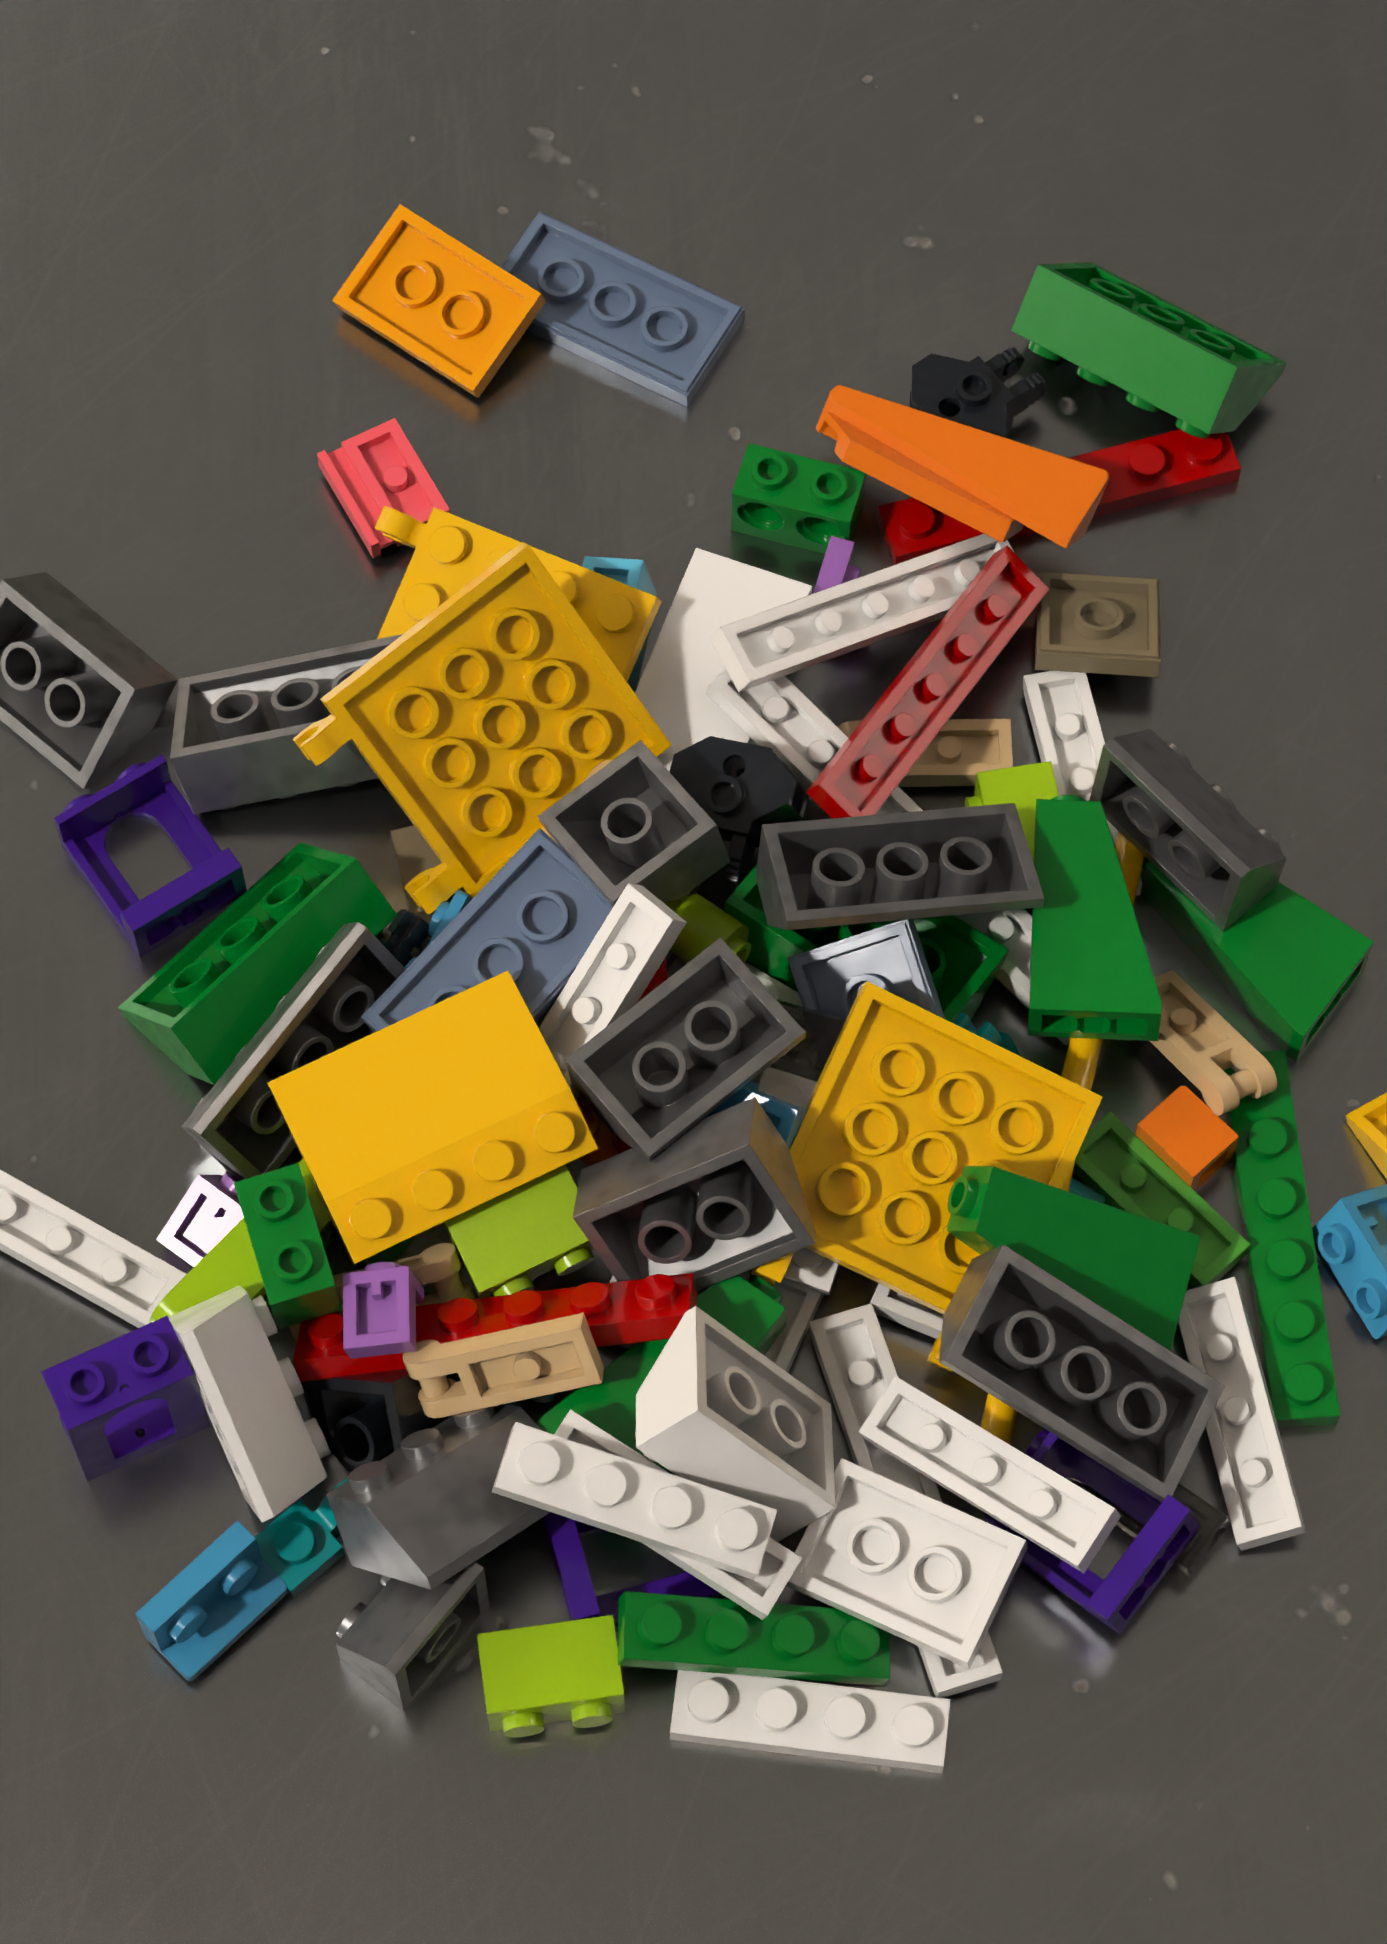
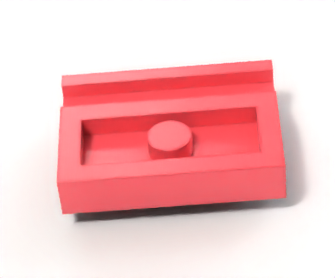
[317,418,450,558]

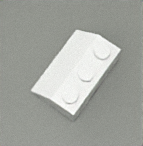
[168,1285,331,1522]
[635,1306,836,1542]

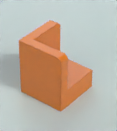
[1135,1086,1239,1193]

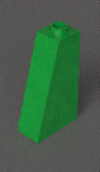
[1028,795,1162,1041]
[1140,857,1374,1062]
[947,1166,1201,1350]
[536,1275,787,1475]

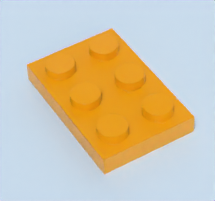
[332,204,546,398]

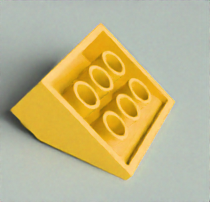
[267,970,598,1264]

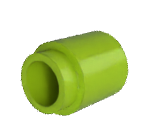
[664,894,751,963]

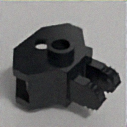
[909,347,1049,438]
[669,736,808,889]

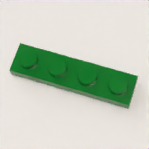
[618,1591,890,1686]

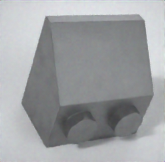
[537,740,730,907]
[336,1561,490,1712]

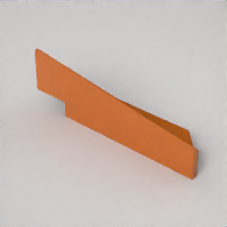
[815,385,1110,549]

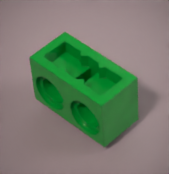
[731,443,866,554]
[233,1163,342,1329]

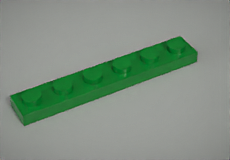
[1223,1050,1340,1429]

